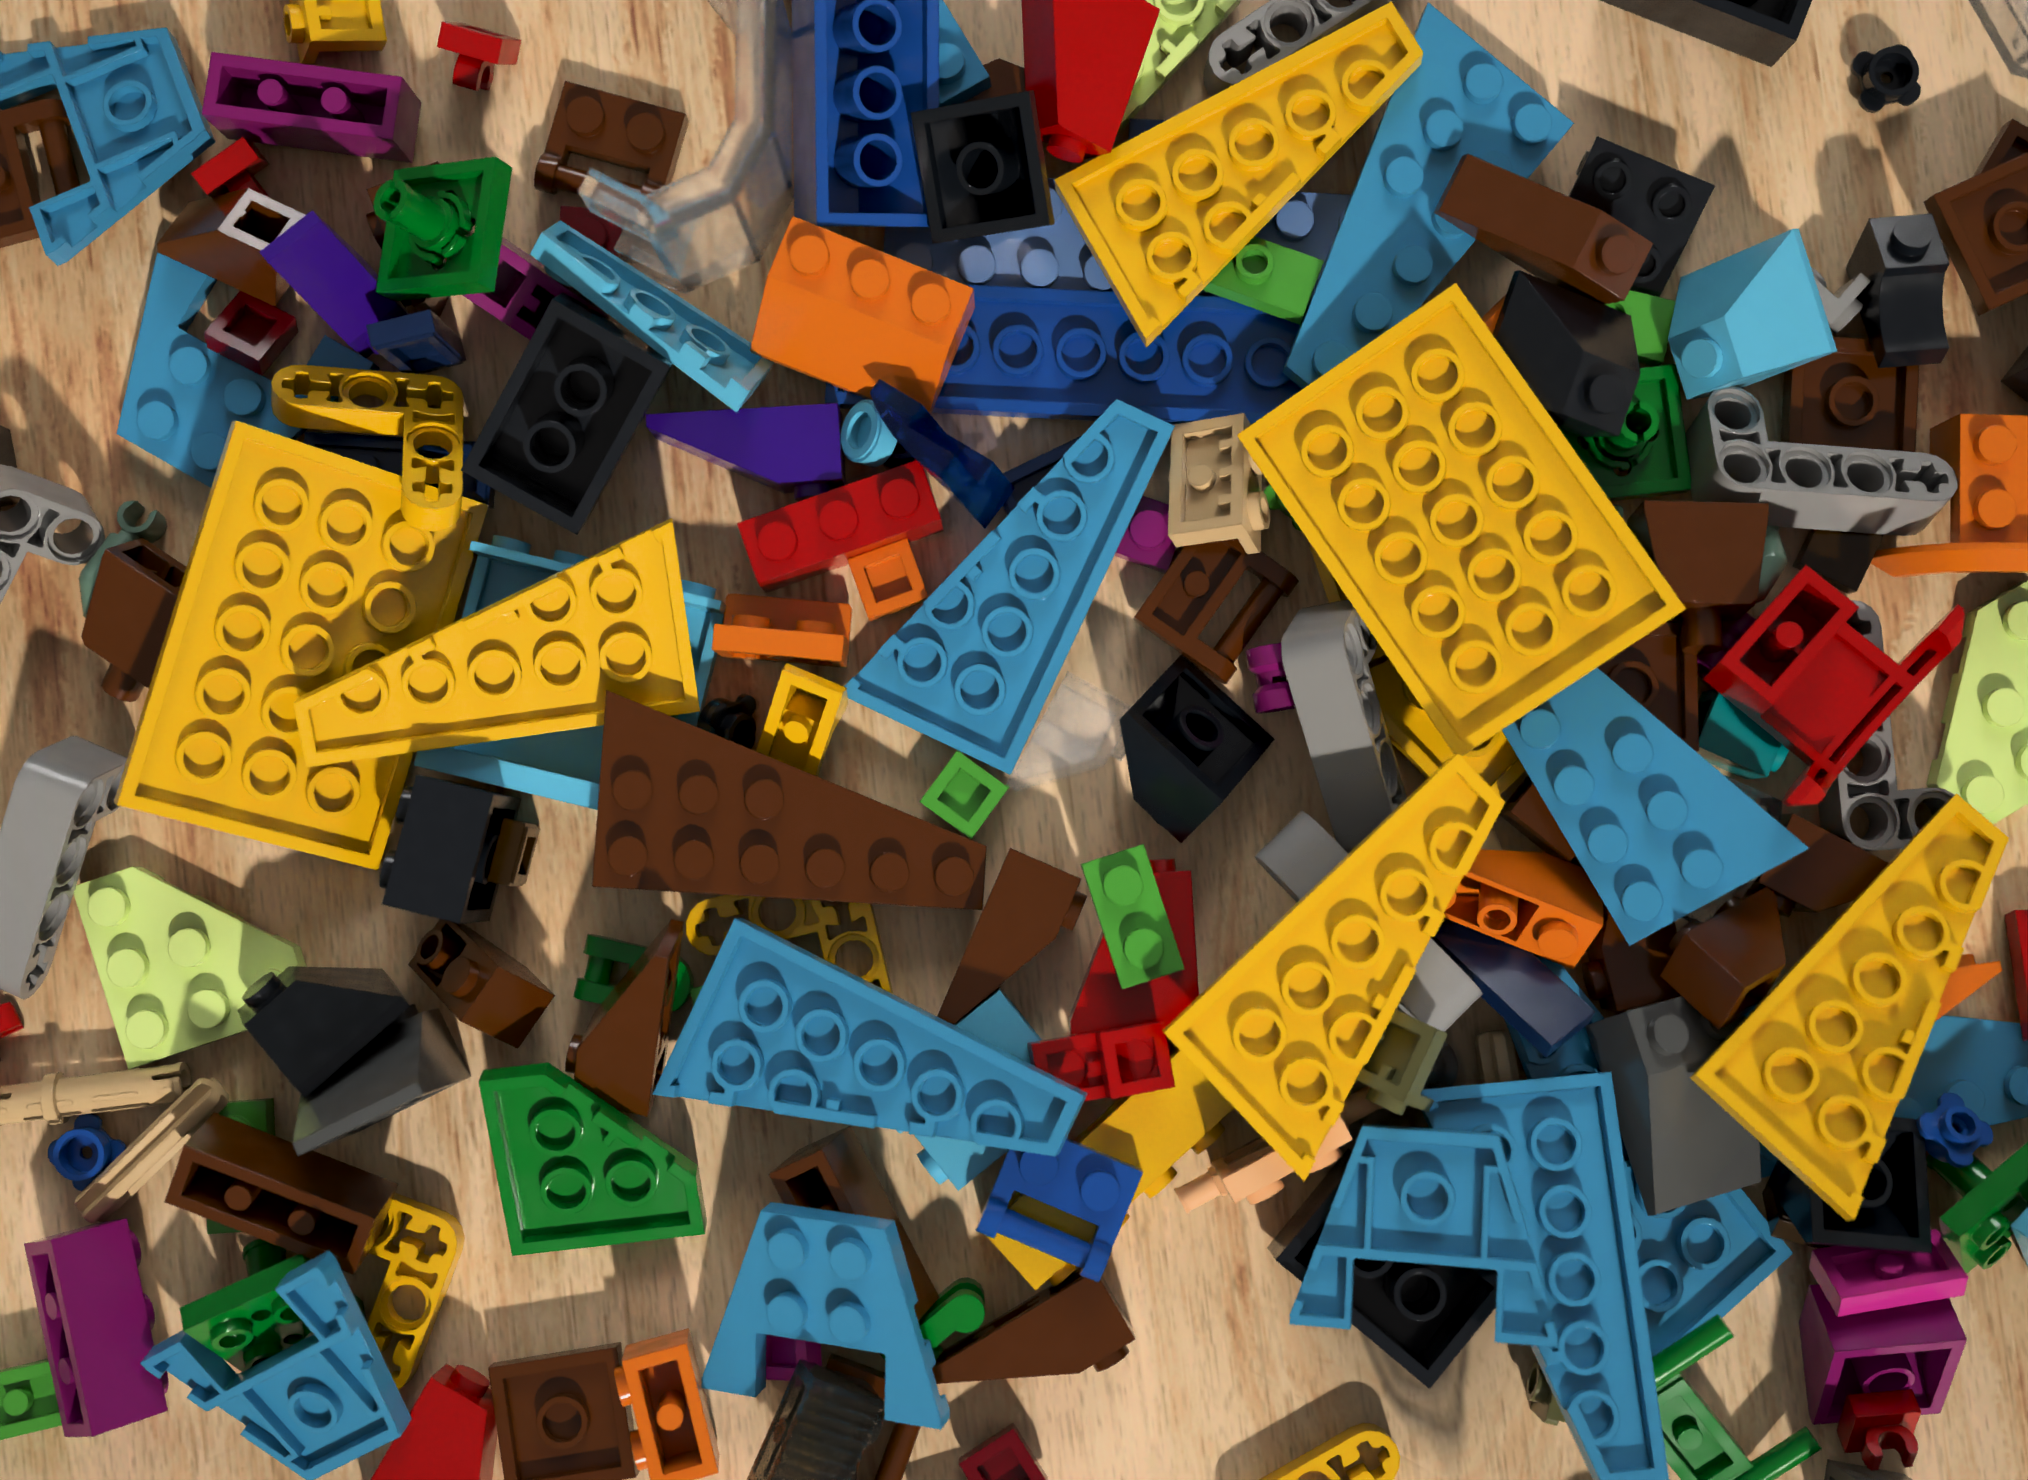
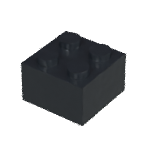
[379,775,522,924]

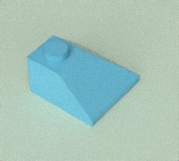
[1668,229,1837,400]

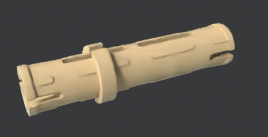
[0,1062,192,1126]

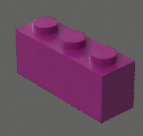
[202,52,422,163]
[24,1218,169,1437]

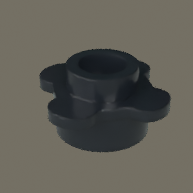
[1850,44,1921,113]
[697,694,756,749]

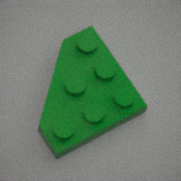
[478,1063,707,1256]

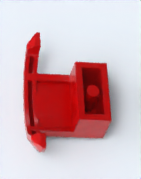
[1703,565,1965,807]

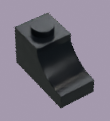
[1846,213,1950,368]

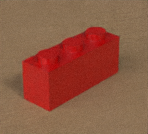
[737,459,944,593]

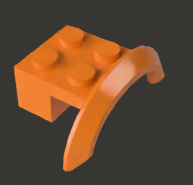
[1871,414,2028,577]

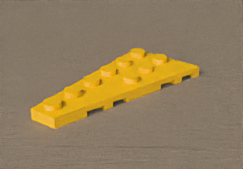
[1054,1,1423,348]
[293,518,700,767]
[1162,753,1505,1182]
[1690,793,2009,1221]

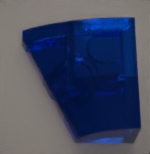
[870,379,1015,529]

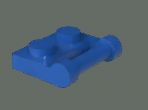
[975,1138,1143,1282]

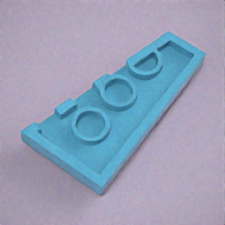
[530,220,775,413]

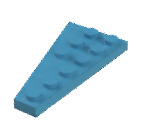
[1282,2,1574,389]
[844,399,1175,775]
[1502,668,1809,946]
[1504,954,1793,1357]

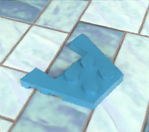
[0,27,215,266]
[117,252,380,488]
[1289,1124,1558,1348]
[701,1202,950,1430]
[140,1250,412,1480]

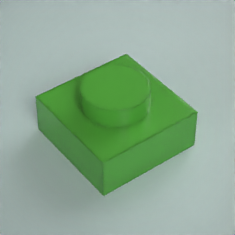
[919,750,1009,840]

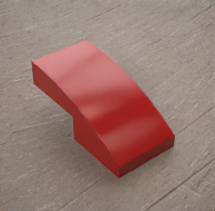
[1027,1021,1175,1102]

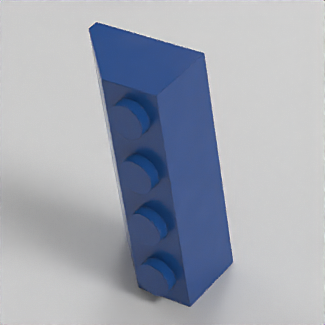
[791,0,939,227]

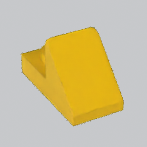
[756,663,848,777]

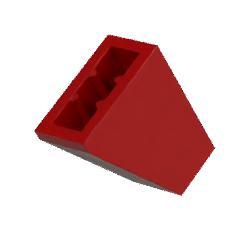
[1021,0,1160,163]
[1069,859,1199,1034]
[371,1363,497,1480]

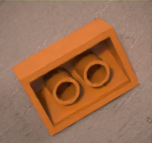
[750,216,975,423]

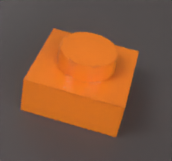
[847,538,928,622]

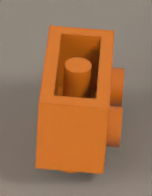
[614,1328,720,1480]

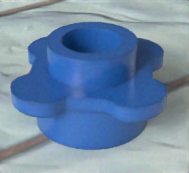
[1917,1093,1993,1168]
[48,1114,126,1191]

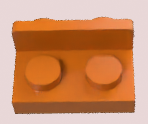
[712,593,853,668]

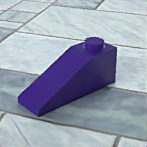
[260,210,409,359]
[646,403,846,502]

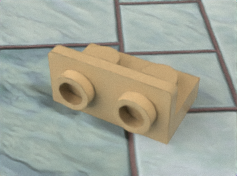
[1168,413,1270,554]

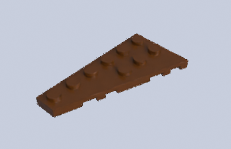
[592,690,987,910]

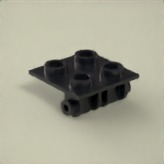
[1569,136,1715,297]

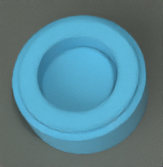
[841,399,899,467]

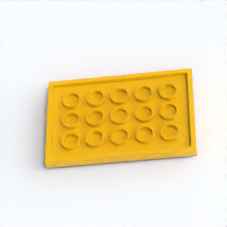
[1237,283,1686,756]
[114,421,489,870]

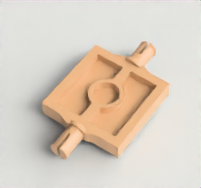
[1174,1085,1383,1214]

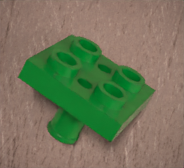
[374,157,512,301]
[1559,364,1691,501]
[1926,1142,2028,1274]
[180,1239,367,1372]

